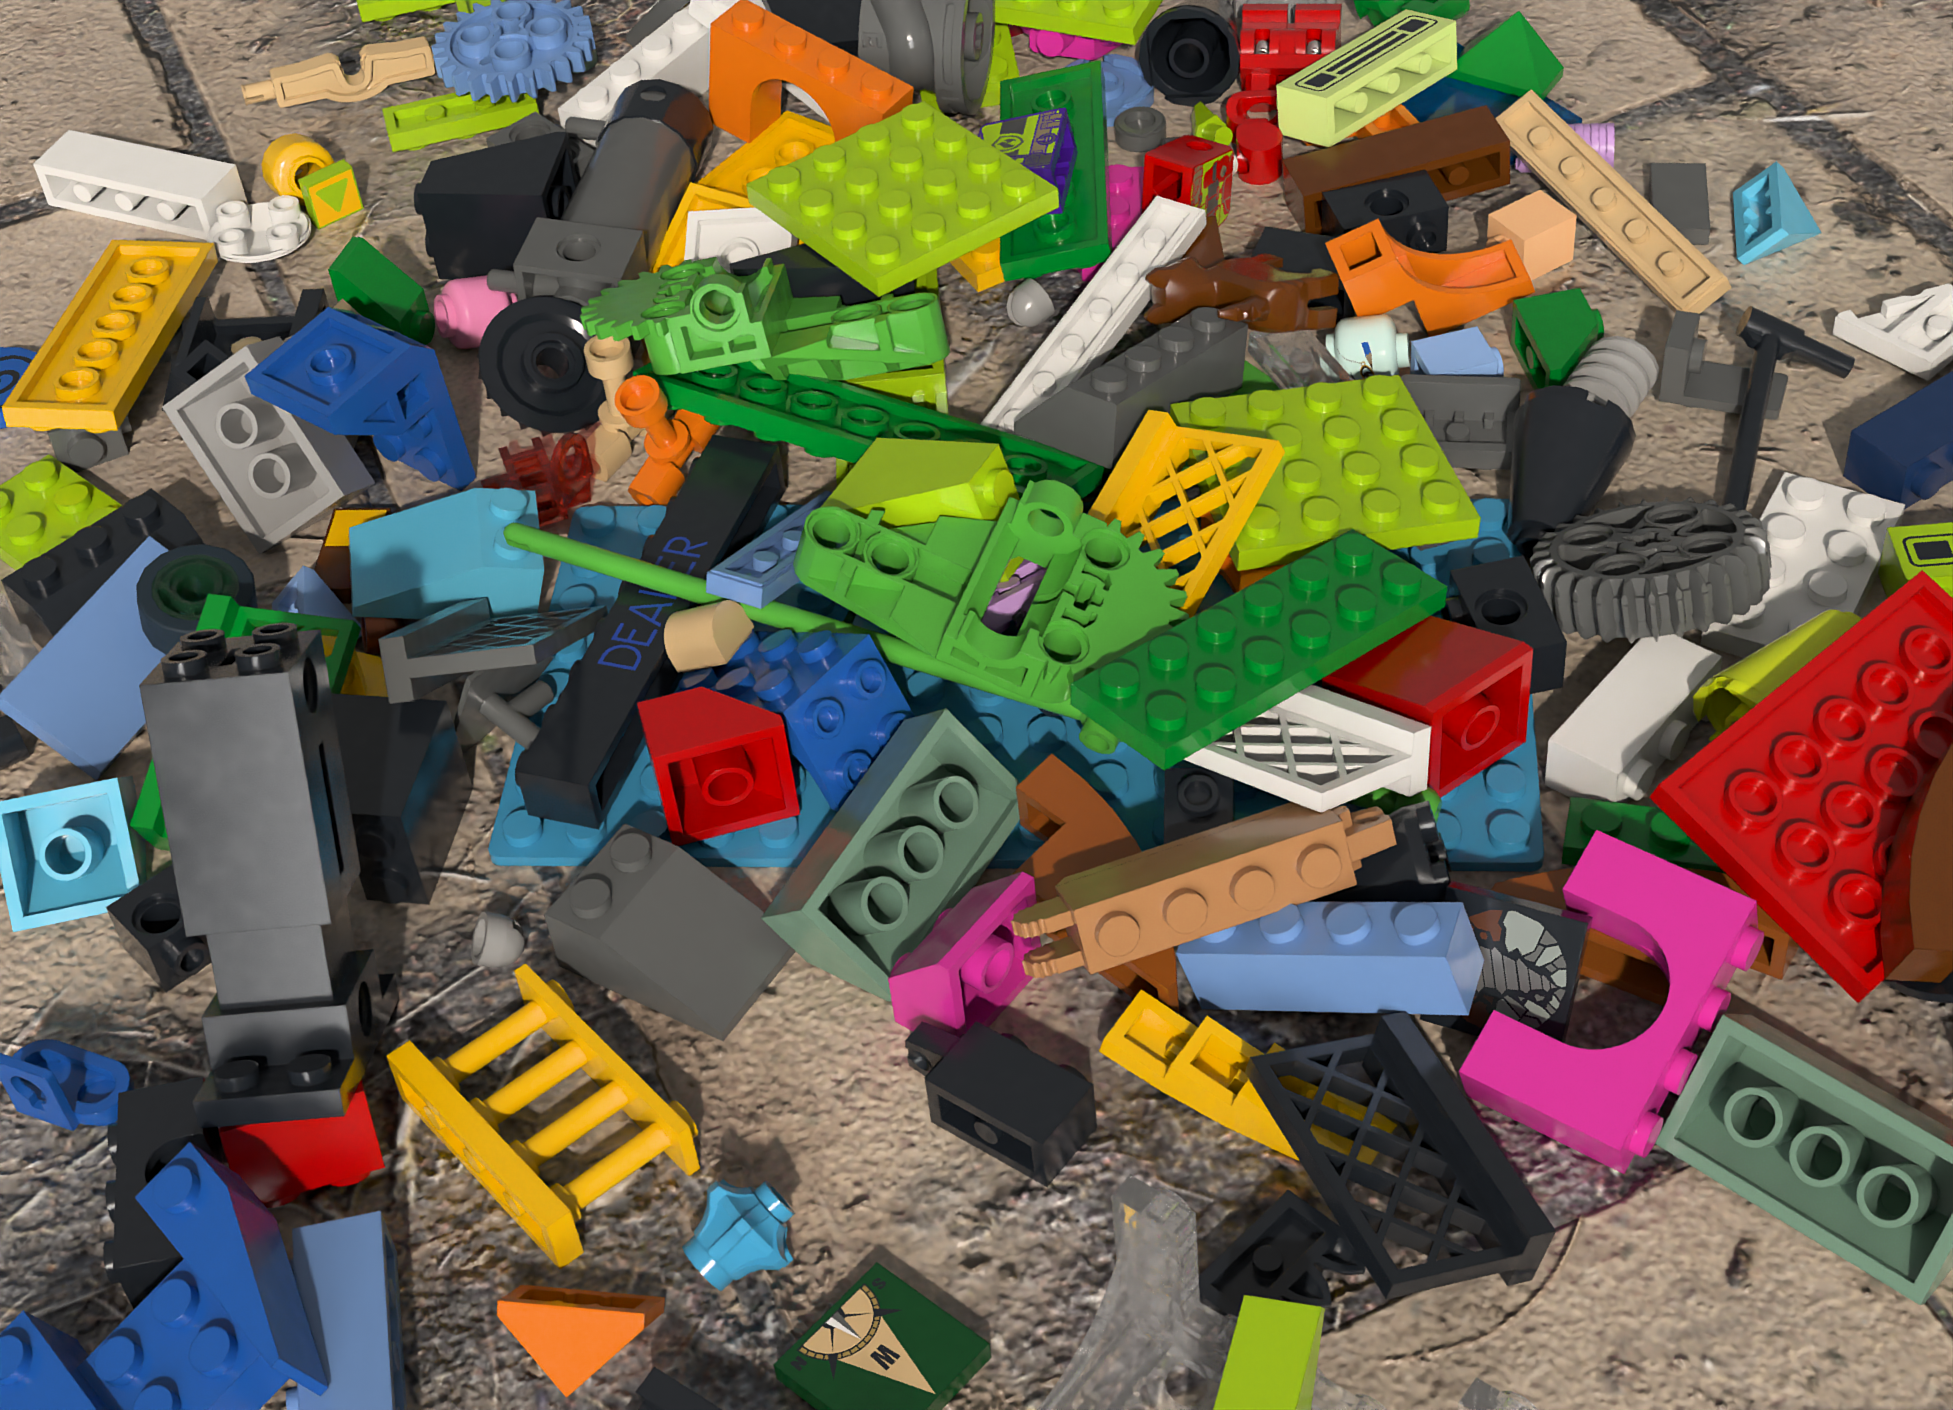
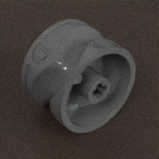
[858,0,995,115]

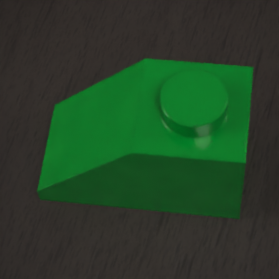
[328,236,435,345]
[1510,288,1604,390]

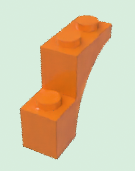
[1325,219,1535,337]

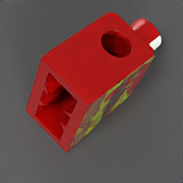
[1142,135,1238,227]

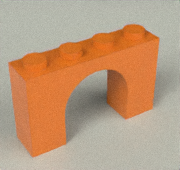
[709,0,914,143]

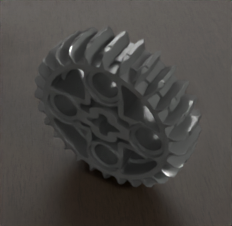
[1530,497,1772,644]

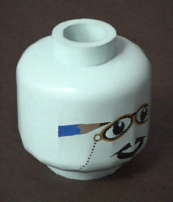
[1326,314,1411,382]

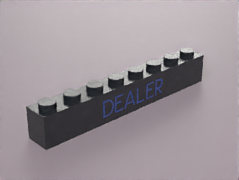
[515,435,786,830]

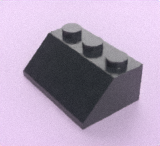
[1,488,231,648]

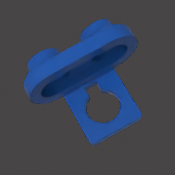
[0,1039,135,1132]

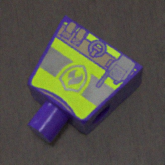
[978,108,1078,214]

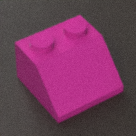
[888,872,1041,1037]

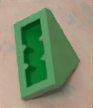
[1447,11,1564,100]

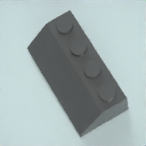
[1014,307,1248,470]

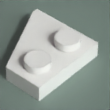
[1833,283,1953,381]

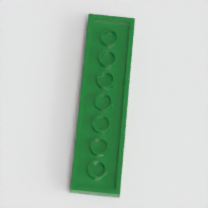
[633,361,1104,518]

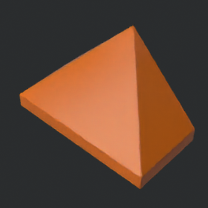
[497,1285,665,1398]

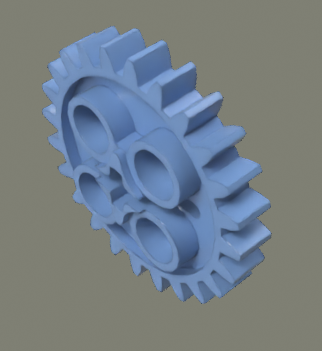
[431,0,596,103]

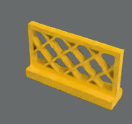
[1088,410,1285,618]

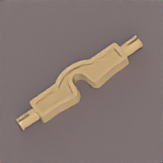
[240,36,435,108]

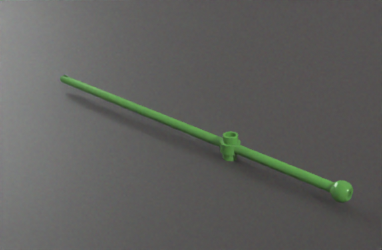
[503,522,1442,824]

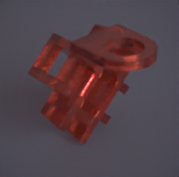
[480,432,594,527]

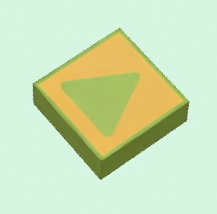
[298,159,364,230]

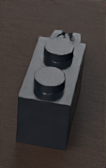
[905,1021,1097,1187]

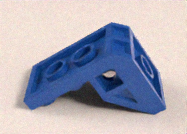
[244,307,477,491]

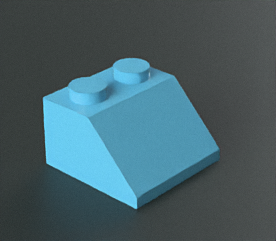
[0,776,146,932]

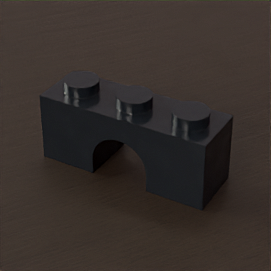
[103,1077,222,1309]

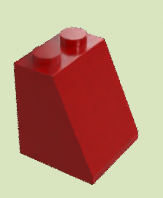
[1322,616,1533,798]

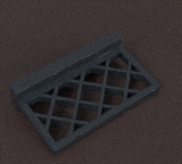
[1245,1011,1556,1300]

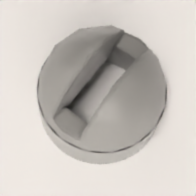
[1006,278,1055,327]
[471,911,525,968]

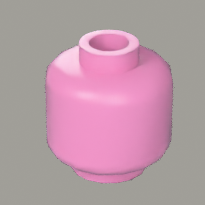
[434,275,517,349]

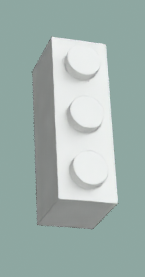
[1544,634,1722,804]

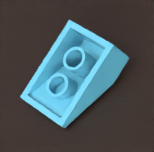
[348,488,544,619]

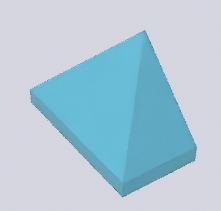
[1733,161,1822,265]

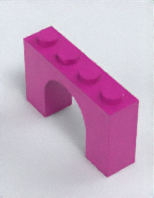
[1459,830,1764,1174]

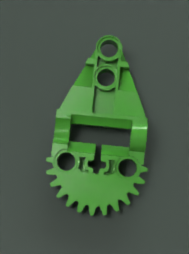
[580,257,950,380]
[793,480,1189,704]

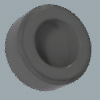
[1114,107,1167,152]

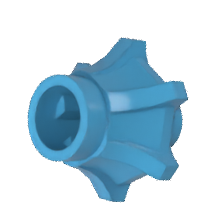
[682,1179,795,1291]

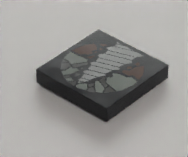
[1419,881,1593,1043]

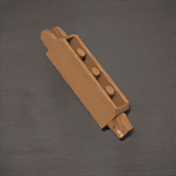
[1011,802,1397,979]

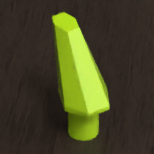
[1191,101,1233,146]

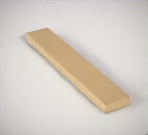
[1495,90,1731,314]

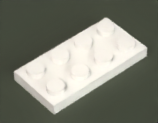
[1701,472,1905,658]

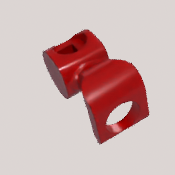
[1226,90,1283,185]

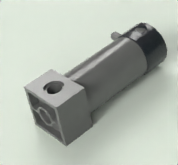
[487,79,714,360]

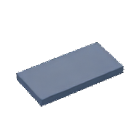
[0,536,229,781]

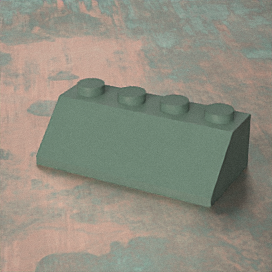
[761,708,1020,1002]
[1655,1014,1953,1305]

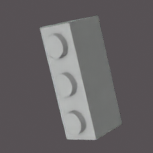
[162,336,375,555]

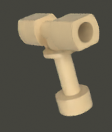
[575,335,674,482]

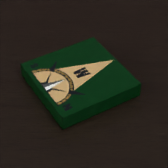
[773,1262,992,1410]

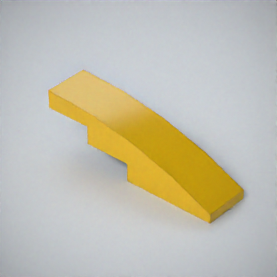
[1099,989,1397,1165]

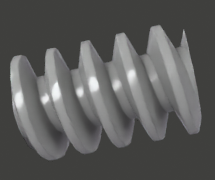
[1563,336,1659,418]

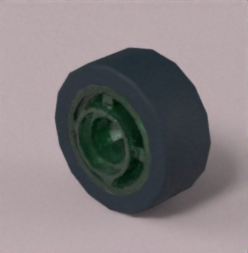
[136,544,258,655]

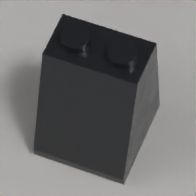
[414,132,578,280]
[331,693,473,905]

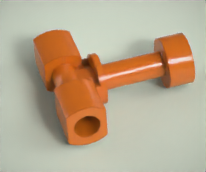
[614,375,720,506]

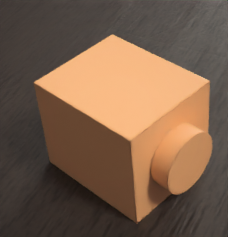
[1486,190,1577,281]

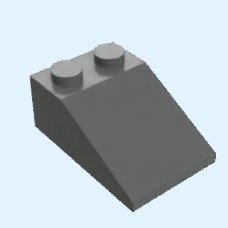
[544,823,796,1041]

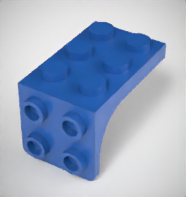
[676,629,915,811]

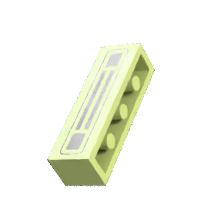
[1276,9,1457,147]

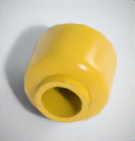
[261,133,335,206]

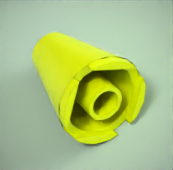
[1693,609,1862,742]

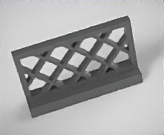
[378,598,608,704]

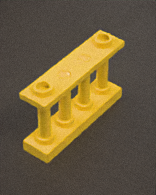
[386,963,700,1270]

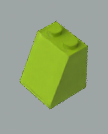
[821,438,1024,583]

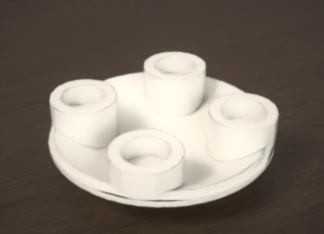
[207,195,312,263]

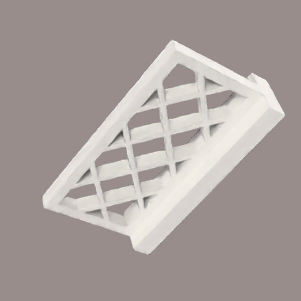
[1183,685,1431,813]

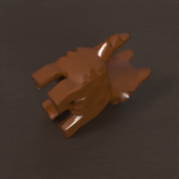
[1144,253,1339,333]

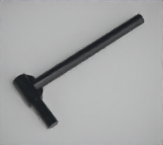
[1721,306,1855,511]

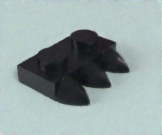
[1189,1189,1366,1335]

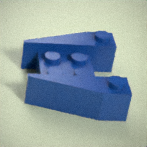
[0,1142,329,1410]

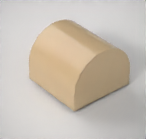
[664,600,754,673]

